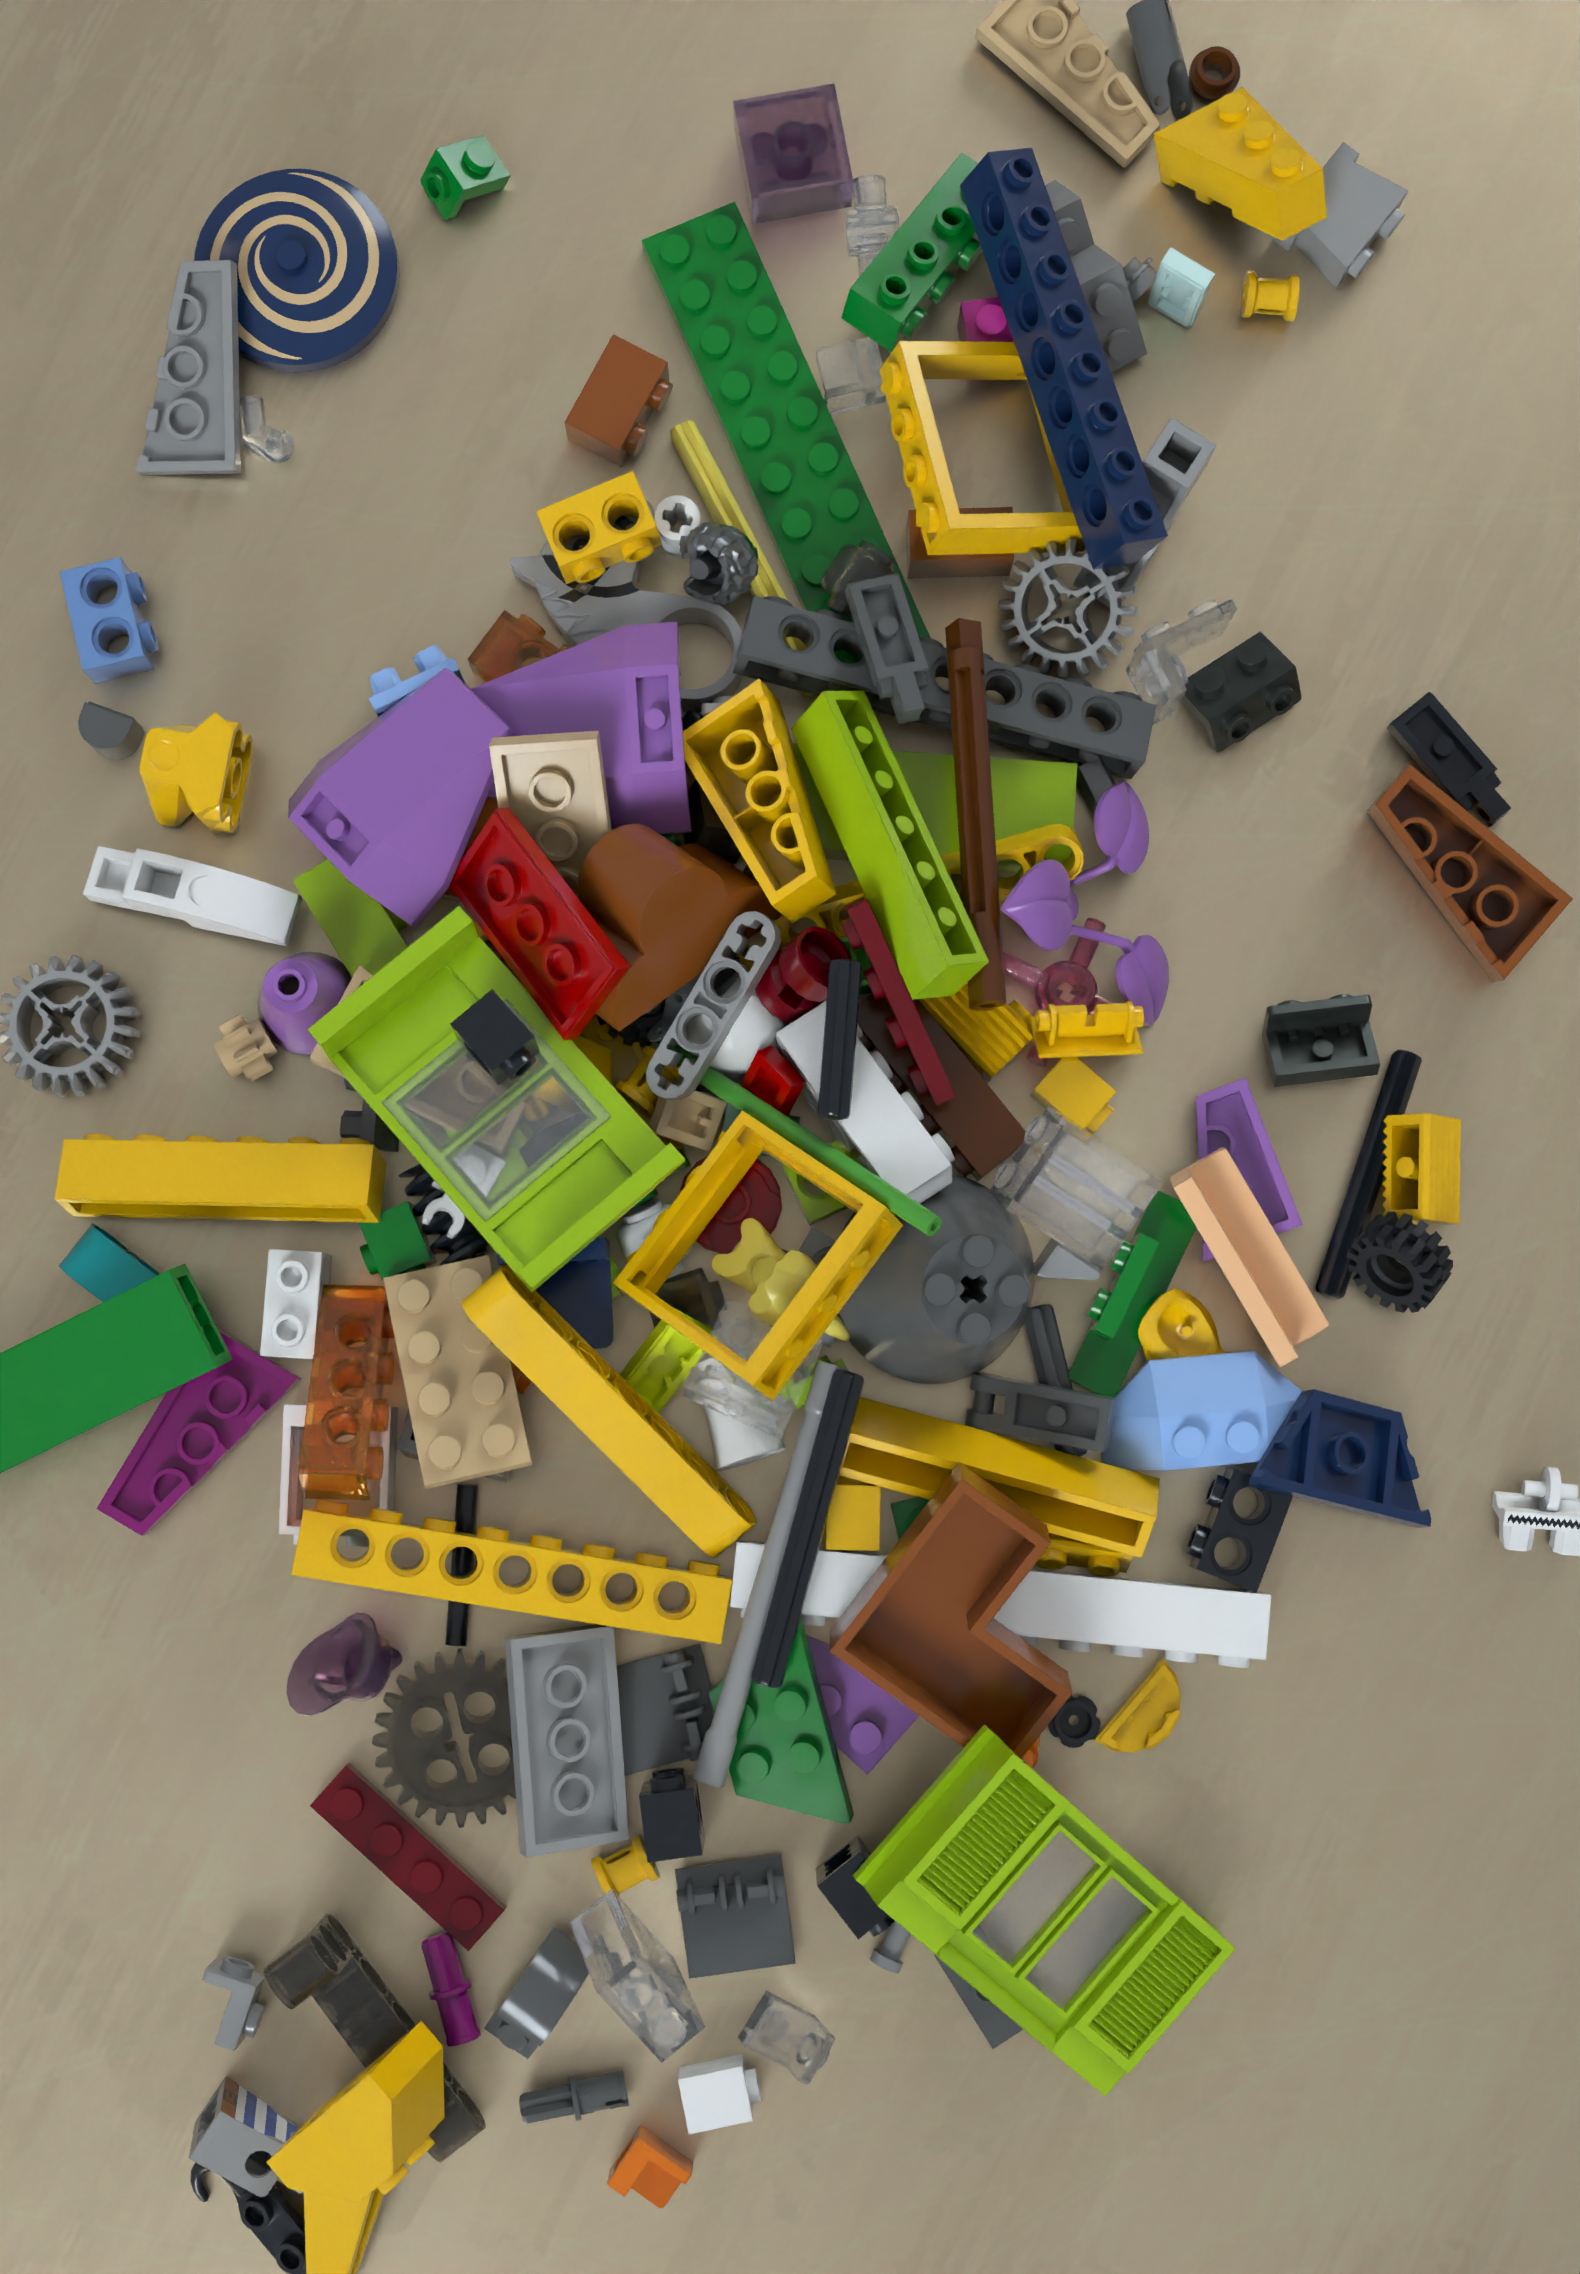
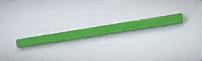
[656,1040,942,1237]

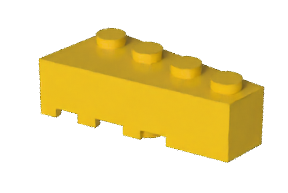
[683,678,837,923]

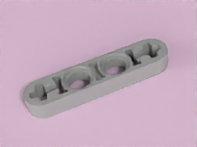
[646,911,781,1100]

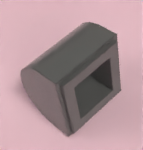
[78,701,145,760]

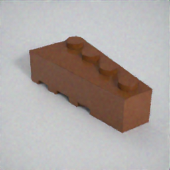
[1367,764,1573,983]

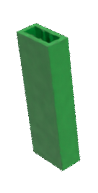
[0,1264,232,1473]

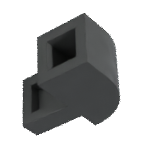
[484,1927,598,2059]

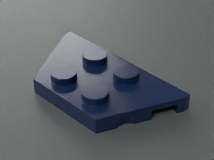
[1249,1389,1431,1528]

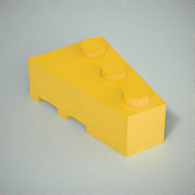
[1154,87,1327,241]

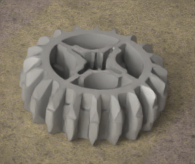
[998,536,1139,679]
[0,955,140,1097]

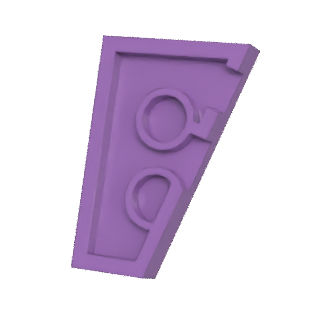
[1196,1078,1303,1262]
[806,1634,919,1775]

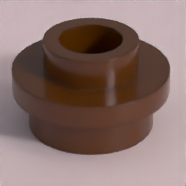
[1189,46,1241,99]

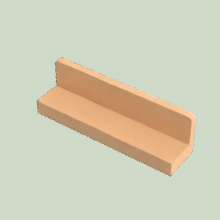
[1169,1148,1329,1367]

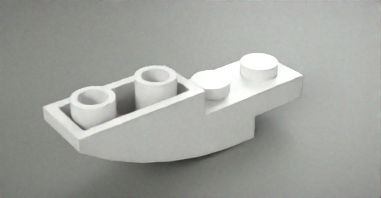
[83,846,302,946]

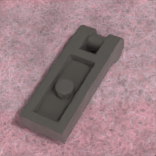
[965,1372,1116,1453]

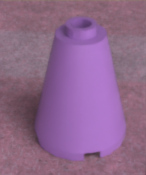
[258,952,352,1055]

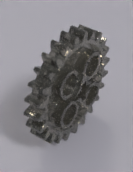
[372,1648,516,1828]

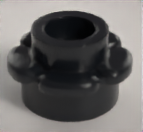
[1048,1695,1100,1748]

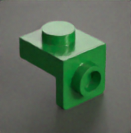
[420,135,511,220]

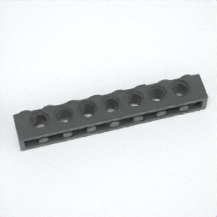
[733,596,1156,779]

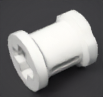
[654,495,701,556]

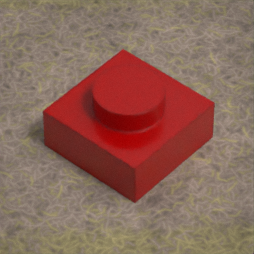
[740,1045,806,1117]

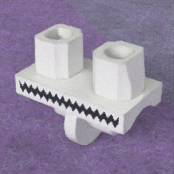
[1491,1466,1580,1556]

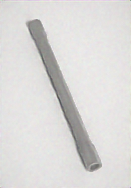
[692,1360,849,1788]

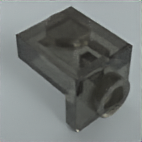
[649,1267,727,1332]

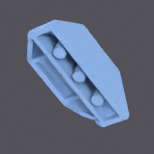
[1101,1350,1302,1471]

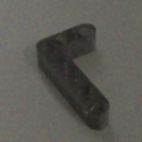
[263,1913,486,2163]

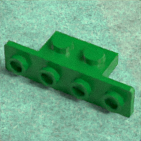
[1069,1191,1197,1397]

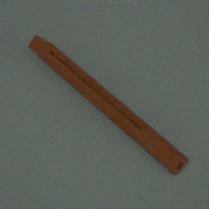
[945,618,1006,1011]

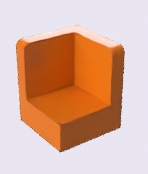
[607,2124,693,2208]

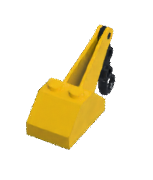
[190,2021,445,2274]

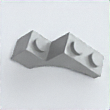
[1045,180,1147,372]
[1073,417,1216,608]

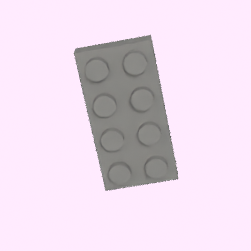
[505,1624,629,1858]

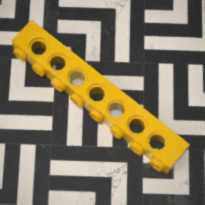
[291,1499,732,1644]

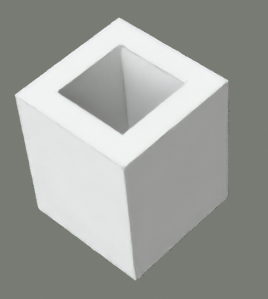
[678,2054,762,2135]

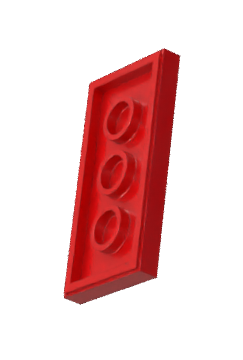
[450,807,630,1041]

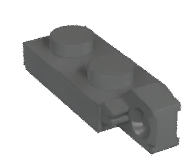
[845,573,928,724]

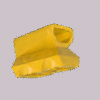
[139,712,253,836]

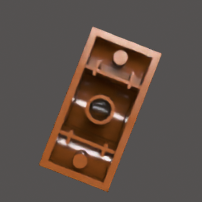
[578,824,782,1032]

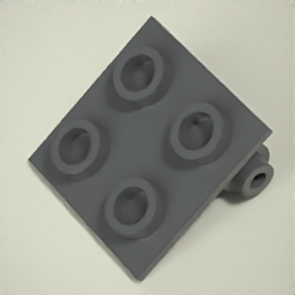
[617,1644,714,1776]
[675,1854,796,1979]

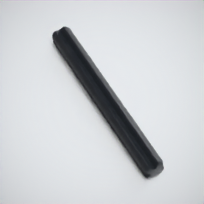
[1316,1049,1422,1299]

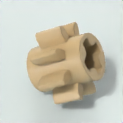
[213,1013,279,1081]

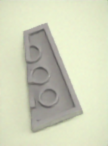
[135,260,241,475]

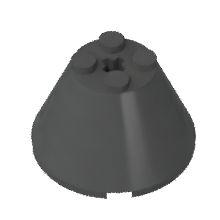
[837,1174,1034,1384]

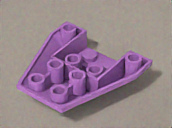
[471,622,692,835]
[288,668,515,928]

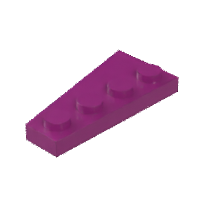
[96,1329,302,1536]

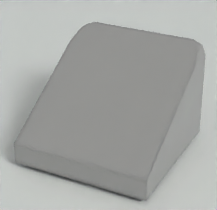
[1033,1236,1101,1280]

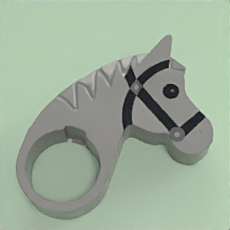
[510,499,743,712]

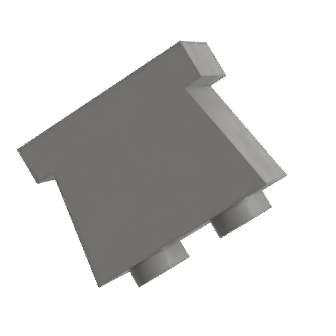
[1273,142,1408,288]

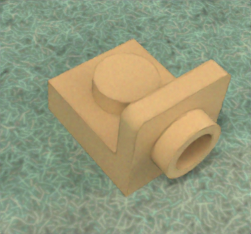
[649,1081,727,1152]

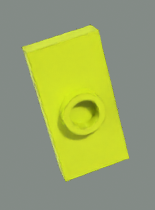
[619,1306,717,1414]

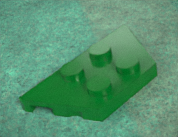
[708,1618,854,1824]

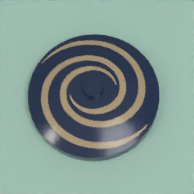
[194,169,400,373]

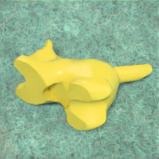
[711,1218,850,1341]

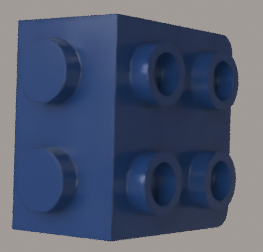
[497,1237,614,1349]

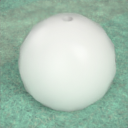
[687,972,789,1076]

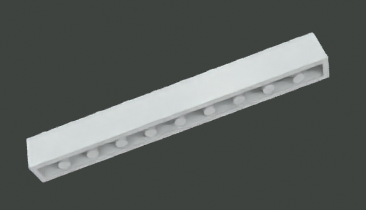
[730,1540,1271,1668]

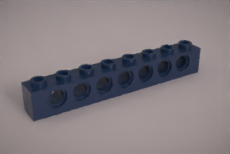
[960,148,1168,570]

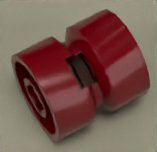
[755,926,852,1022]

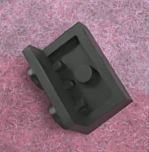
[1175,631,1302,752]
[1262,994,1380,1087]

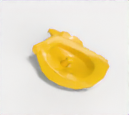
[1138,1288,1226,1361]

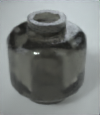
[820,540,896,622]

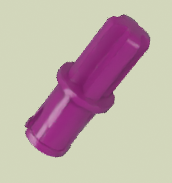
[421,1933,481,2047]

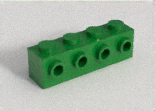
[841,152,982,352]

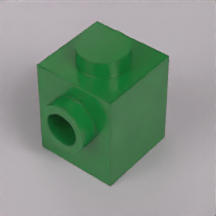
[358,1201,437,1281]

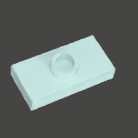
[1147,247,1215,328]

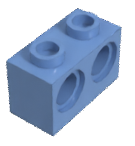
[60,557,159,684]

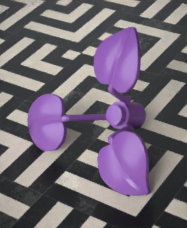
[1000,780,1169,1026]

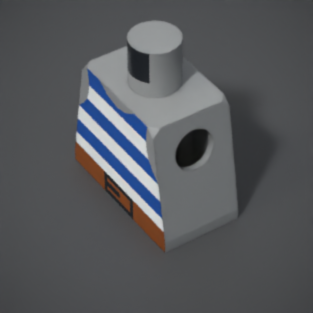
[189,2076,303,2197]

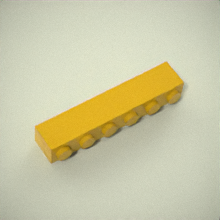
[54,1133,387,1223]
[839,1397,1160,1558]

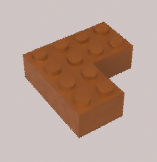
[829,1462,1073,1759]

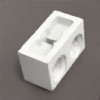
[260,1249,332,1360]

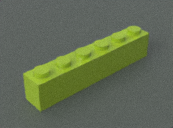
[791,691,989,1000]

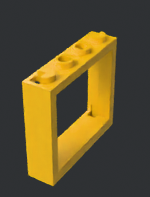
[879,341,1085,555]
[613,1110,903,1401]

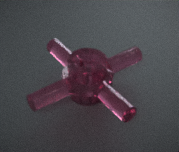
[1003,918,1115,1067]

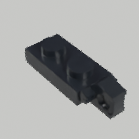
[1387,692,1511,828]

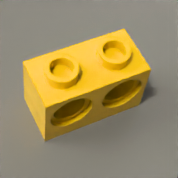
[536,471,662,584]

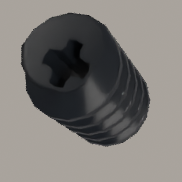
[398,1164,489,1266]

